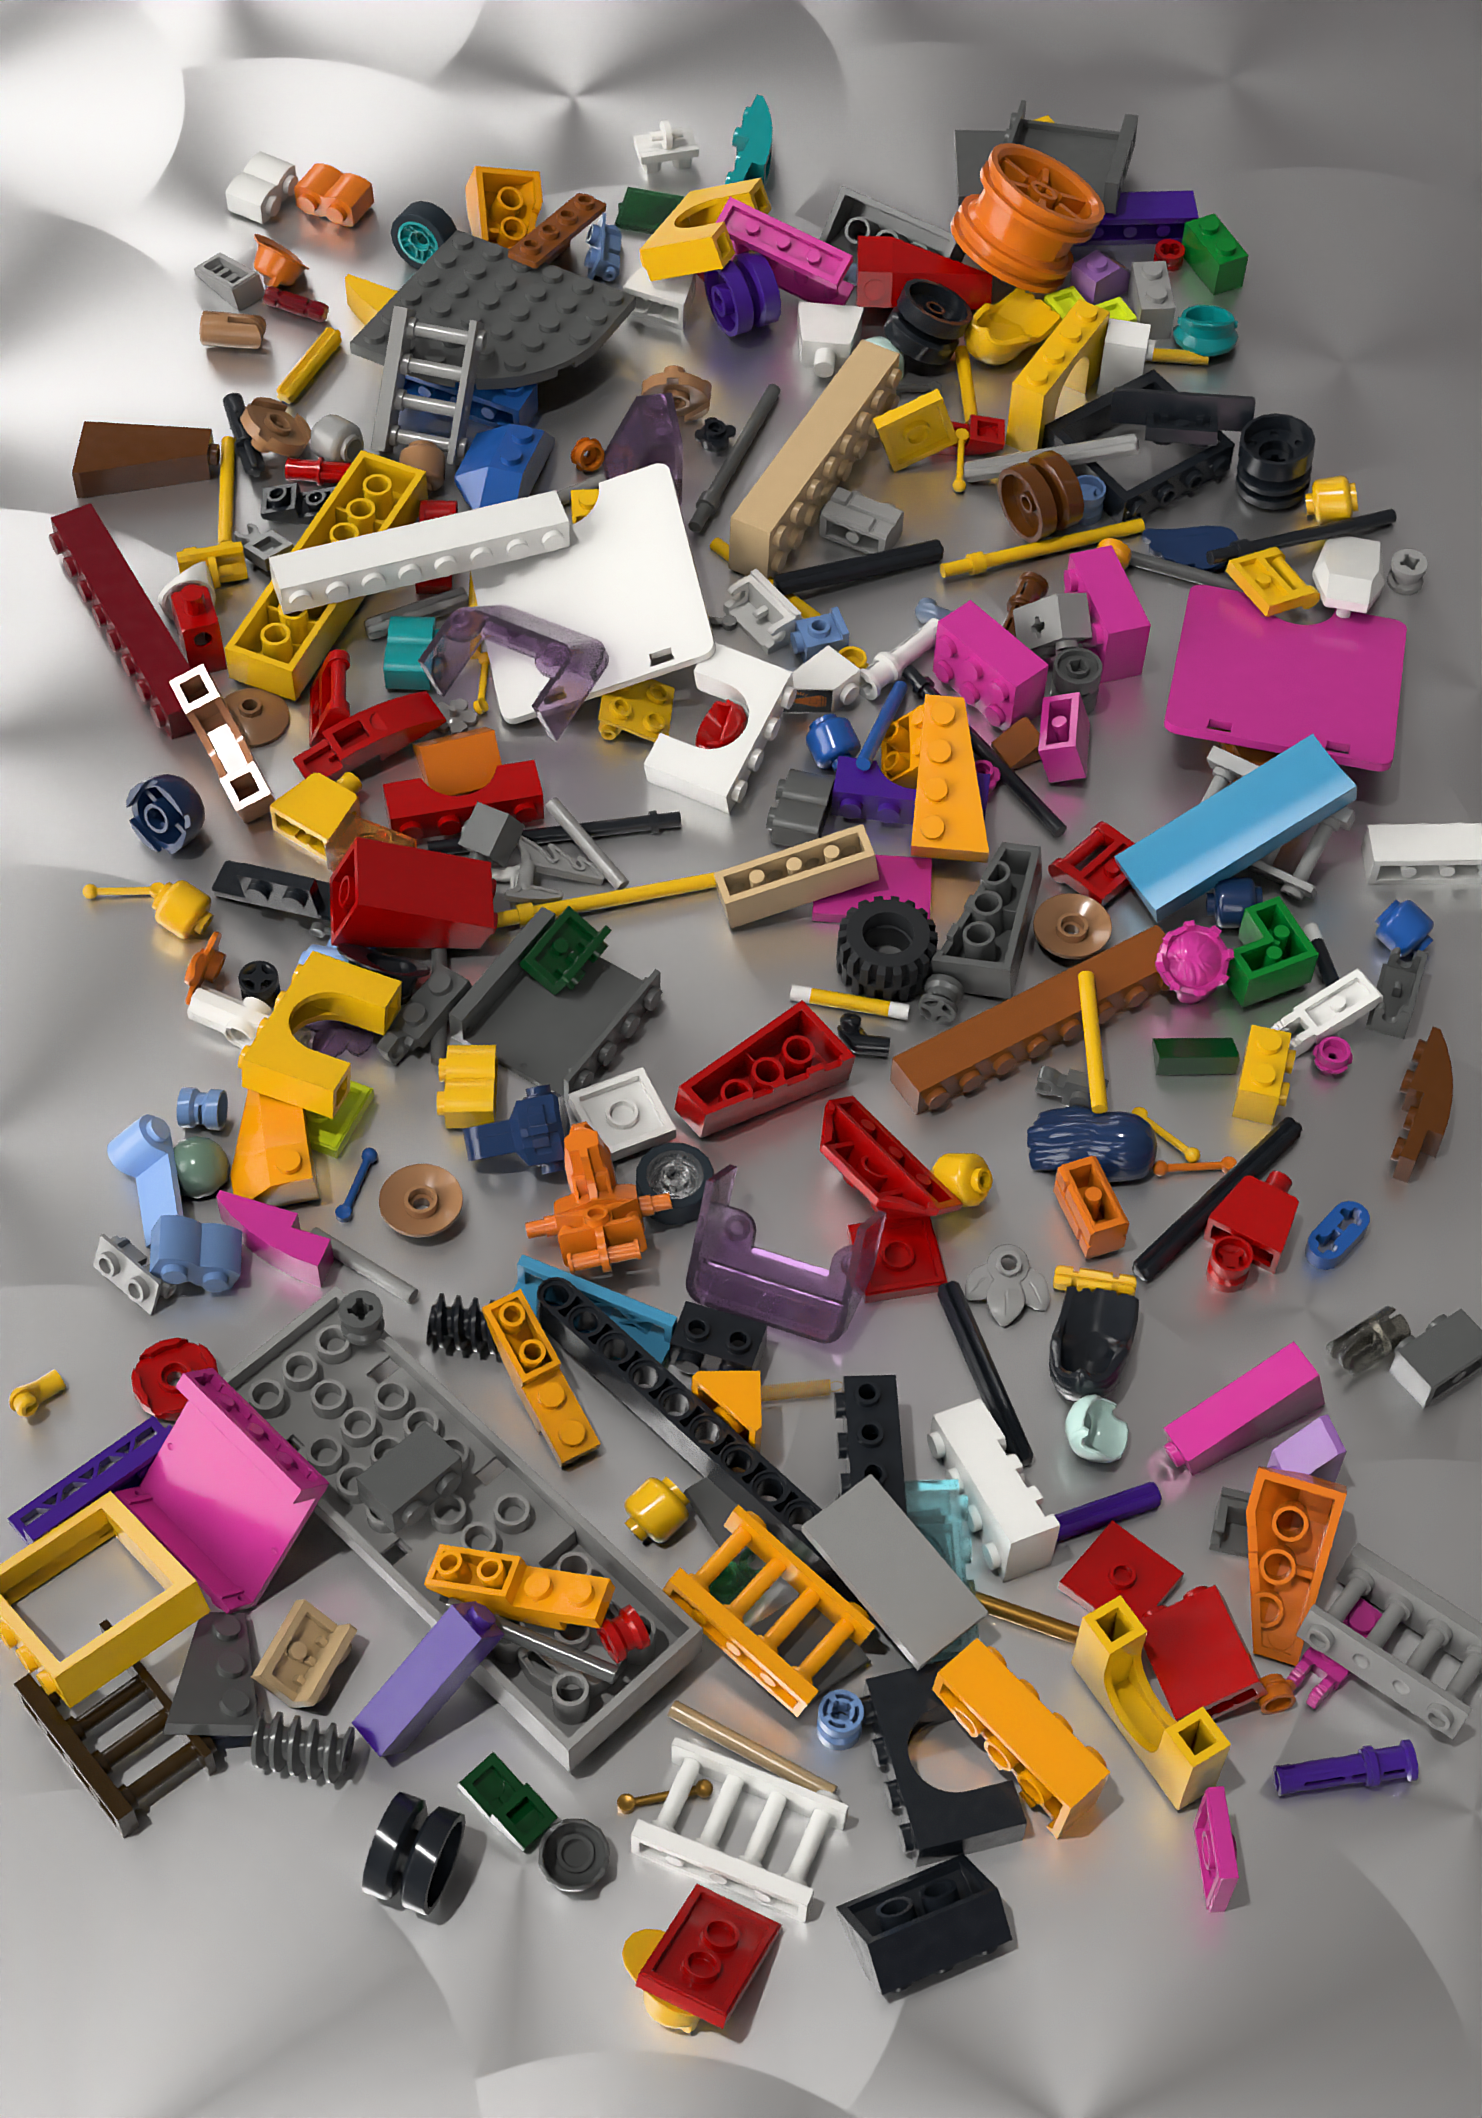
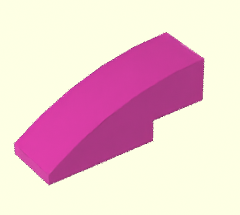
[216,1190,334,1288]

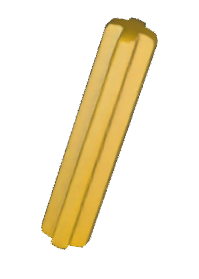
[276,327,342,404]

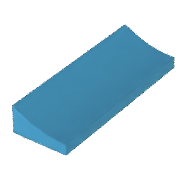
[1114,734,1357,923]

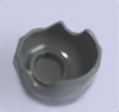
[538,1819,610,1892]

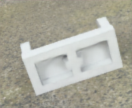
[723,569,801,655]

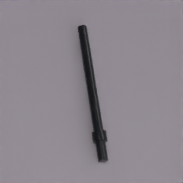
[1206,509,1397,565]

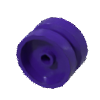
[704,250,781,337]

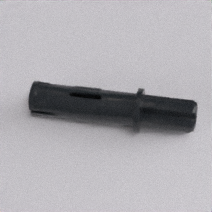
[223,393,266,477]

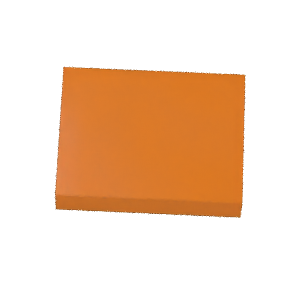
[413,727,502,796]

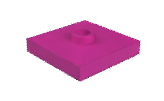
[1193,1786,1239,1913]

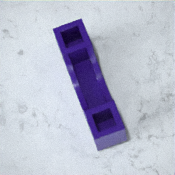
[831,756,991,825]

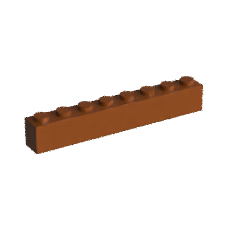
[890,925,1170,1115]

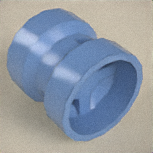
[1077,475,1106,526]
[176,1087,228,1130]
[816,1689,864,1751]

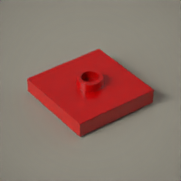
[1058,1520,1184,1620]

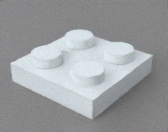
[568,1067,676,1162]

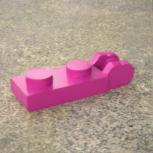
[1286,1597,1382,1709]

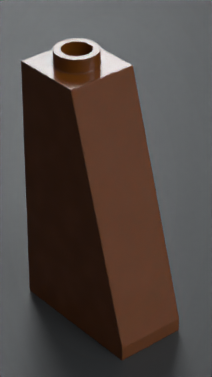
[72,421,220,498]

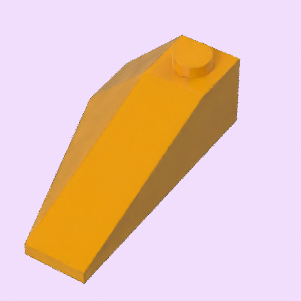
[465,166,543,249]

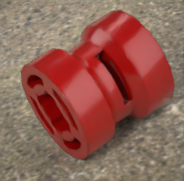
[1206,1236,1254,1293]

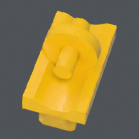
[176,540,248,589]

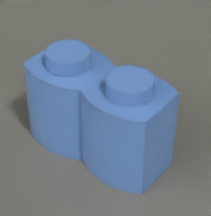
[149,1215,242,1292]

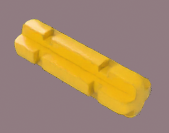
[1053,1265,1137,1296]

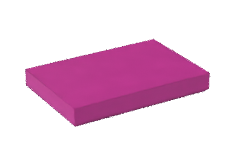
[812,855,932,923]

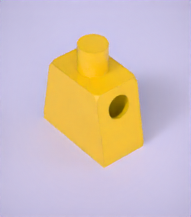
[270,772,362,864]

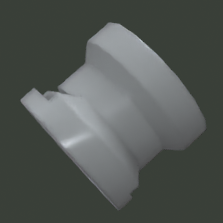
[1387,549,1428,595]

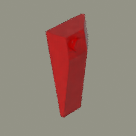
[855,236,993,309]

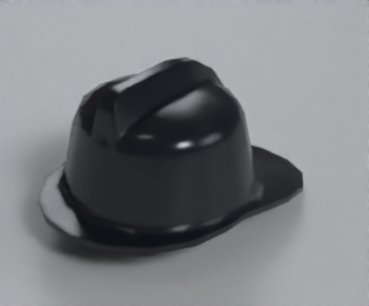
[336,943,431,1005]

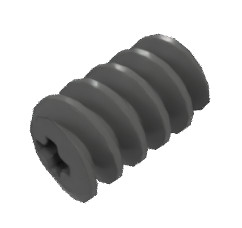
[251,1709,355,1784]

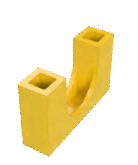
[639,178,772,281]
[1005,299,1110,452]
[238,951,402,1119]
[1071,1595,1231,1811]

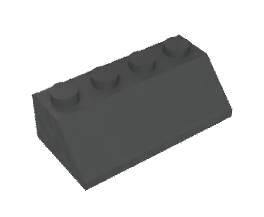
[819,186,966,263]

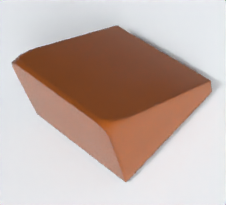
[991,717,1041,770]

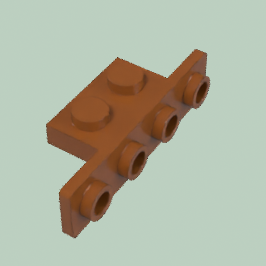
[508,193,606,268]

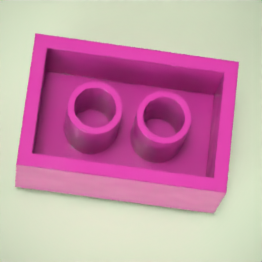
[1063,545,1151,684]
[933,600,1049,732]

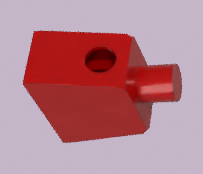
[171,584,227,673]
[1203,1171,1299,1274]

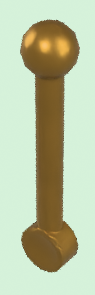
[617,1779,713,1814]

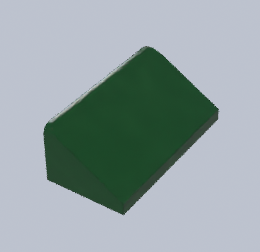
[1152,1038,1240,1075]

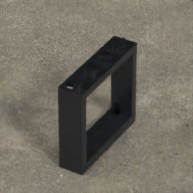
[1042,369,1235,523]

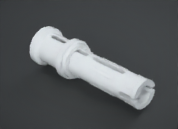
[859,618,939,700]

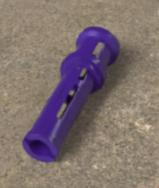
[1273,1739,1419,1796]

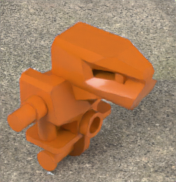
[525,1121,673,1274]

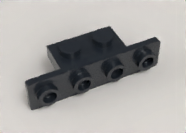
[1110,387,1256,448]
[212,860,331,921]

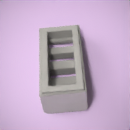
[194,252,265,311]

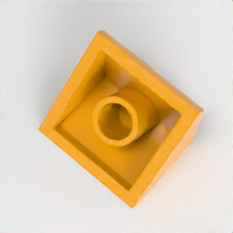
[691,1371,762,1453]

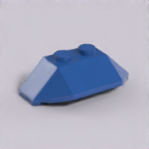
[454,423,555,510]

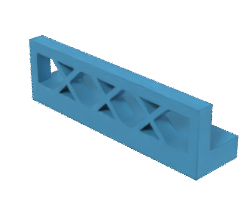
[512,1254,677,1366]

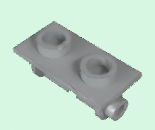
[93,1234,177,1315]

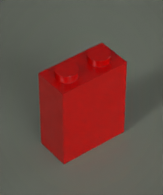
[1139,1585,1268,1722]

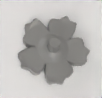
[435,698,478,735]

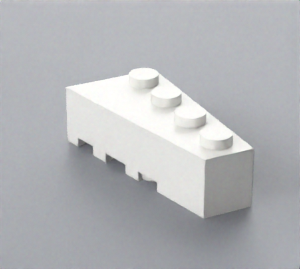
[927,1398,1060,1583]

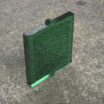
[615,187,684,234]

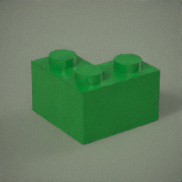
[1226,896,1319,1008]

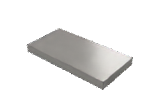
[801,1474,989,1671]

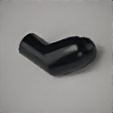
[837,1013,890,1057]

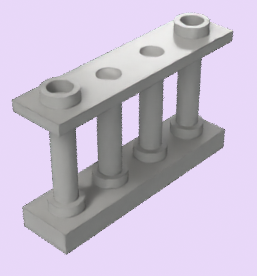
[371,306,488,466]
[1201,745,1356,901]
[1296,1543,1482,1739]

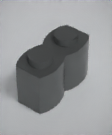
[766,769,835,847]

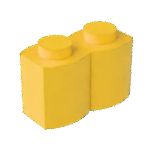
[437,1045,498,1128]

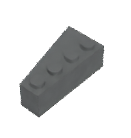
[931,842,1042,999]

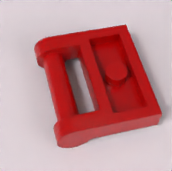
[309,649,350,747]
[1048,821,1135,906]

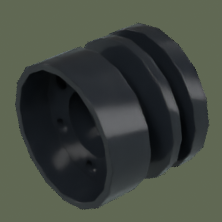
[1235,413,1316,510]

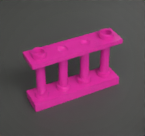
[716,197,855,305]

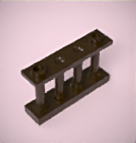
[14,1619,217,1838]

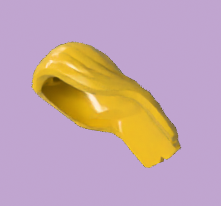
[964,288,1062,366]

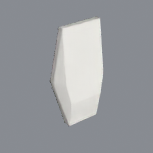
[1312,535,1385,618]

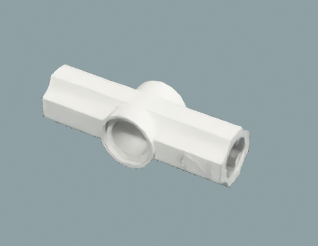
[187,985,311,1049]

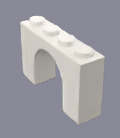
[644,642,797,814]

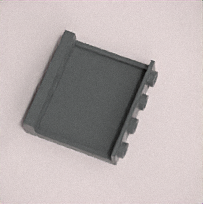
[1004,100,1138,214]

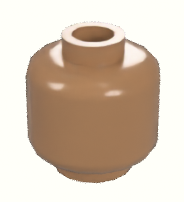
[399,440,446,496]

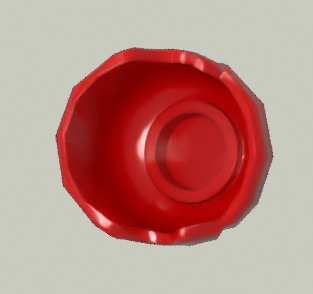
[695,699,748,749]

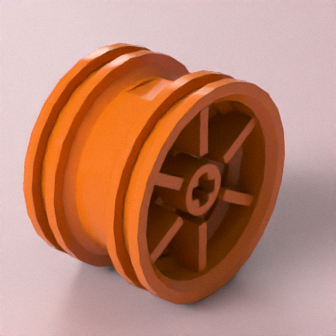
[950,143,1105,294]

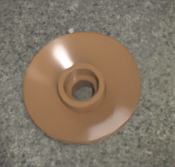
[224,688,290,748]
[1033,893,1112,959]
[379,1164,463,1237]

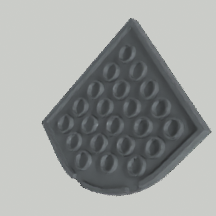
[350,230,636,390]

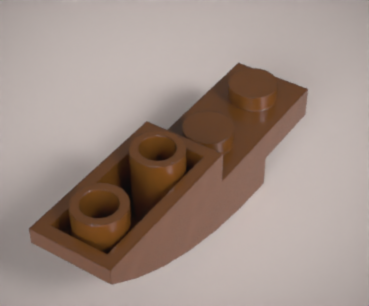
[1390,1027,1453,1183]

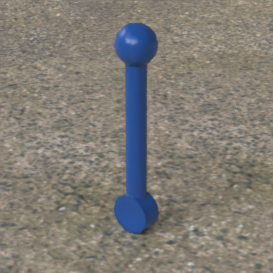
[335,1148,378,1223]

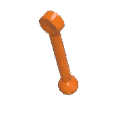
[1152,1156,1237,1176]

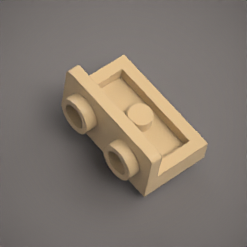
[251,1599,357,1708]

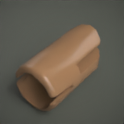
[200,311,267,349]

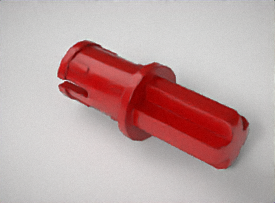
[285,457,352,486]

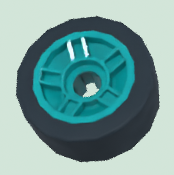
[390,201,457,269]

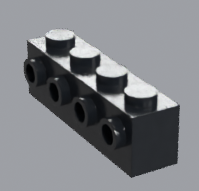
[834,1375,907,1515]

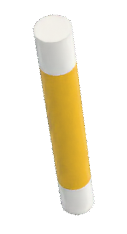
[790,984,910,1020]

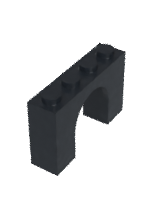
[859,1658,1027,1867]

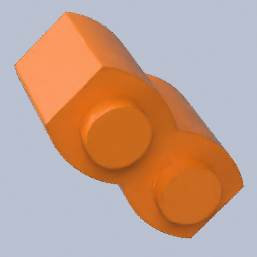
[294,163,374,227]

